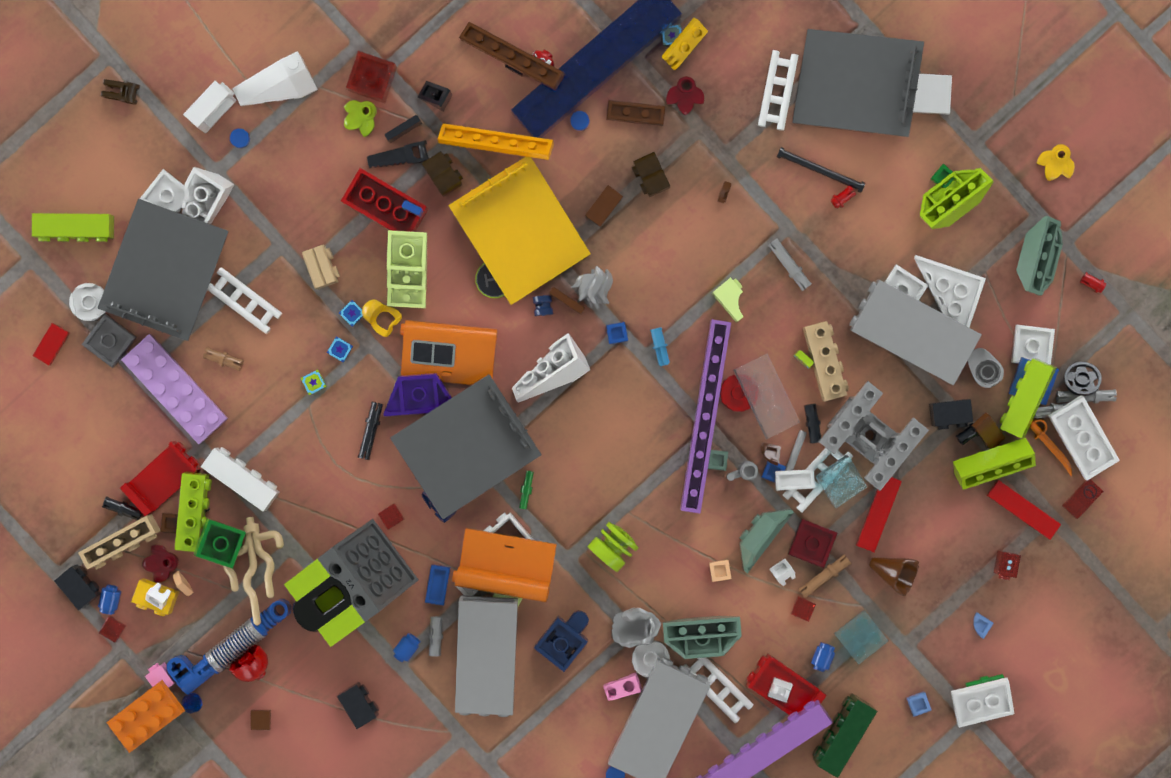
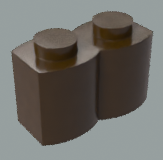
[422,151,463,197]
[631,152,670,198]

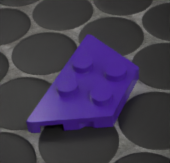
[383,373,452,416]

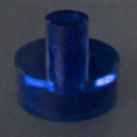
[182,693,202,714]

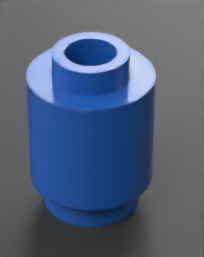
[98,585,121,615]
[393,633,420,662]
[811,642,835,672]

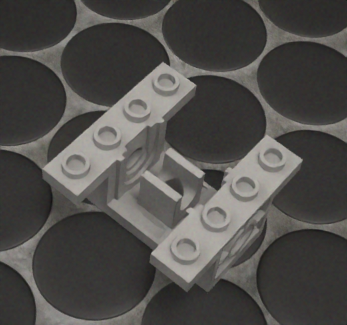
[819,381,929,491]

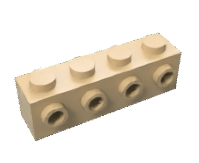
[803,321,849,401]
[78,514,161,570]

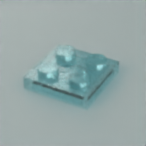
[815,455,867,508]
[834,610,888,665]

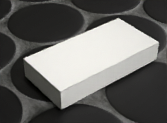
[775,469,815,491]

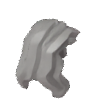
[611,607,661,648]

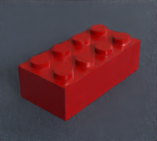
[341,168,428,232]

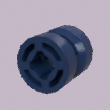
[533,295,554,317]

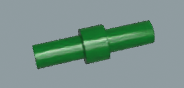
[519,470,534,509]
[965,674,1004,687]

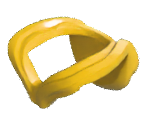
[362,299,402,337]

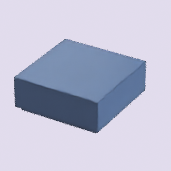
[906,691,932,717]

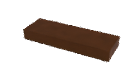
[606,100,666,126]

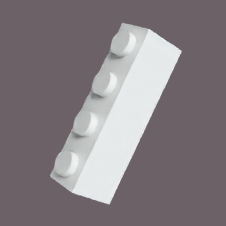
[201,447,280,512]

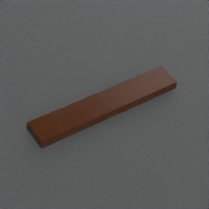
[459,22,565,91]

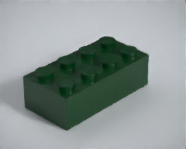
[812,693,878,778]

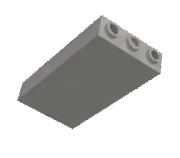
[849,280,982,385]
[455,596,518,717]
[608,657,710,778]

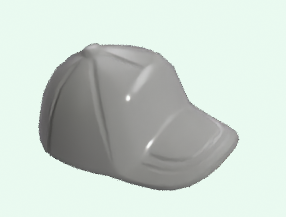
[967,348,1004,388]

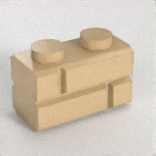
[302,245,340,290]

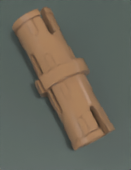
[203,347,244,371]

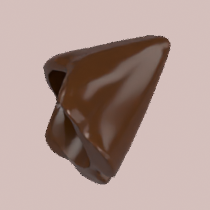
[869,557,919,596]

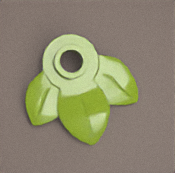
[344,100,377,137]

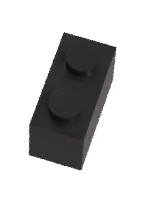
[929,399,973,430]
[54,564,101,611]
[337,682,379,729]

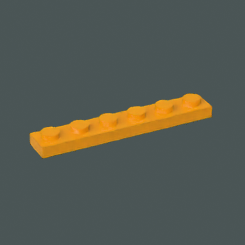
[437,124,554,160]

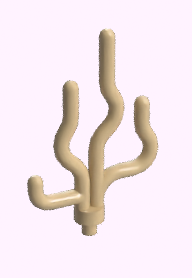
[223,517,284,626]

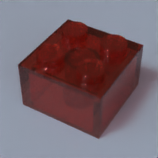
[346,51,397,103]

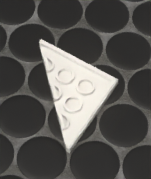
[914,255,986,327]

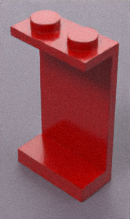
[120,441,201,516]

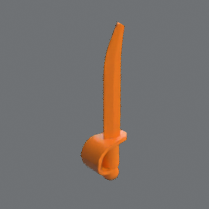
[1030,418,1072,476]

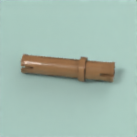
[799,554,851,598]

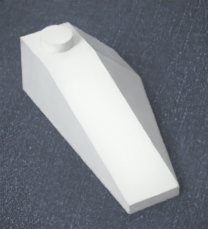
[232,51,318,106]
[181,167,234,224]
[512,333,590,403]

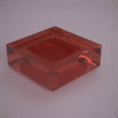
[378,503,404,530]
[790,596,816,622]
[99,616,126,643]

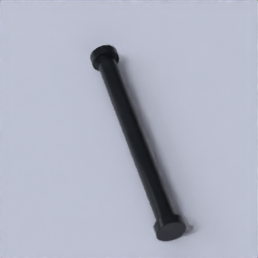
[777,147,865,193]

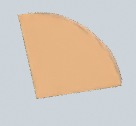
[173,571,194,596]

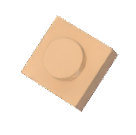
[709,559,731,582]

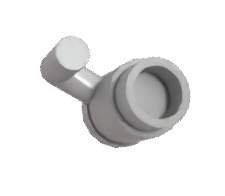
[726,461,758,481]

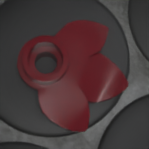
[666,76,704,115]
[142,545,179,583]

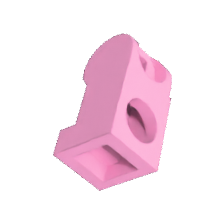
[603,672,642,701]

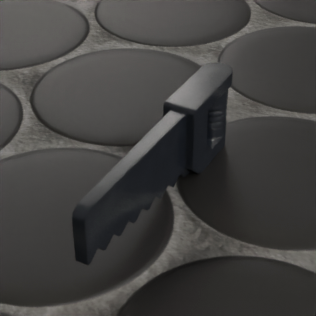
[367,140,429,169]

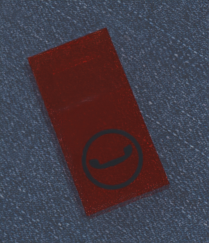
[1062,479,1104,519]

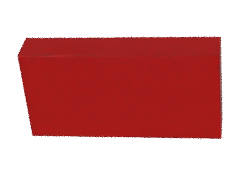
[32,323,70,366]

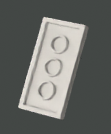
[1048,396,1120,480]

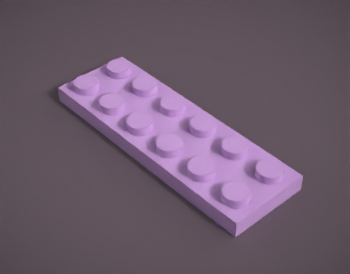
[121,334,228,444]

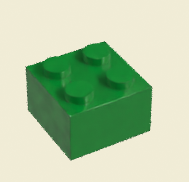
[193,518,246,569]

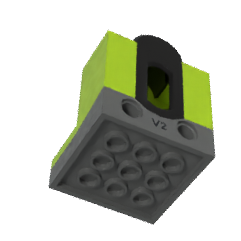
[284,519,419,647]

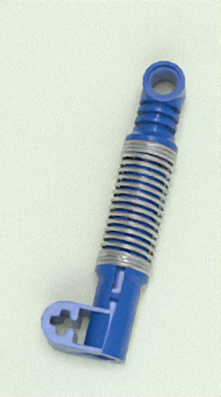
[167,599,292,695]

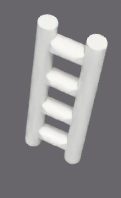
[758,50,799,131]
[207,267,282,334]
[783,447,853,513]
[684,657,754,723]

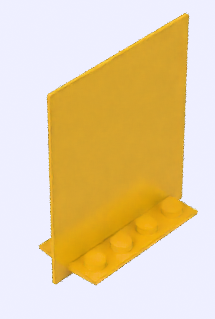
[448,157,591,305]

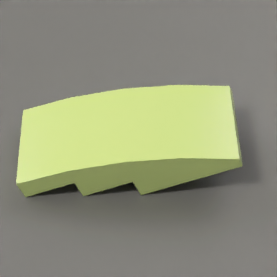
[387,230,427,308]

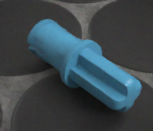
[650,327,670,366]

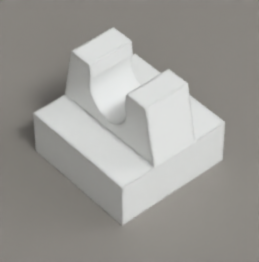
[769,559,796,586]
[145,583,171,610]
[768,677,793,703]

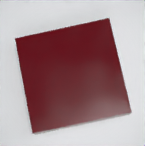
[788,518,838,568]

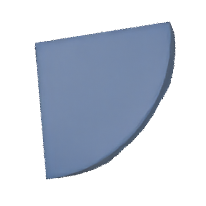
[973,612,994,639]

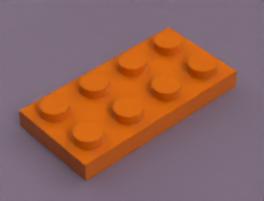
[106,680,186,753]

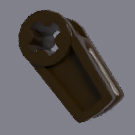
[100,79,140,105]

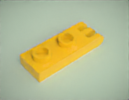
[662,18,708,70]

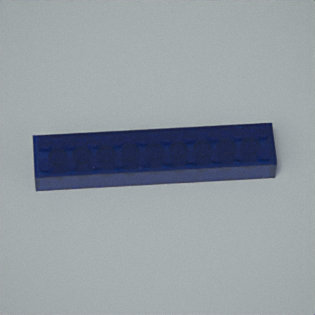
[511,0,682,138]

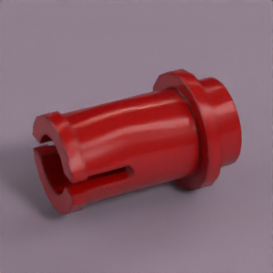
[831,186,856,209]
[1080,272,1107,293]

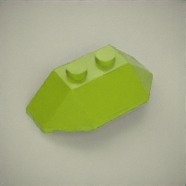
[920,168,993,229]

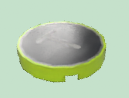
[475,263,505,298]

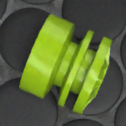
[587,522,639,573]

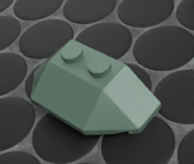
[1016,216,1063,296]
[739,509,794,574]
[663,616,742,659]

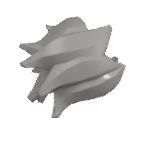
[571,266,613,309]

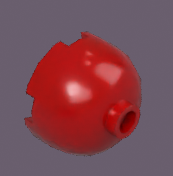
[229,644,269,682]

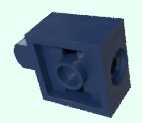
[534,610,589,672]

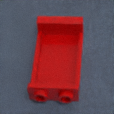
[746,653,827,715]

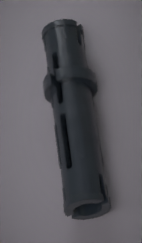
[358,401,384,460]

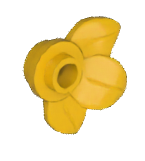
[1037,144,1075,181]

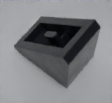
[418,81,452,112]

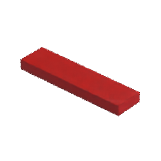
[856,477,902,553]
[986,480,1061,540]

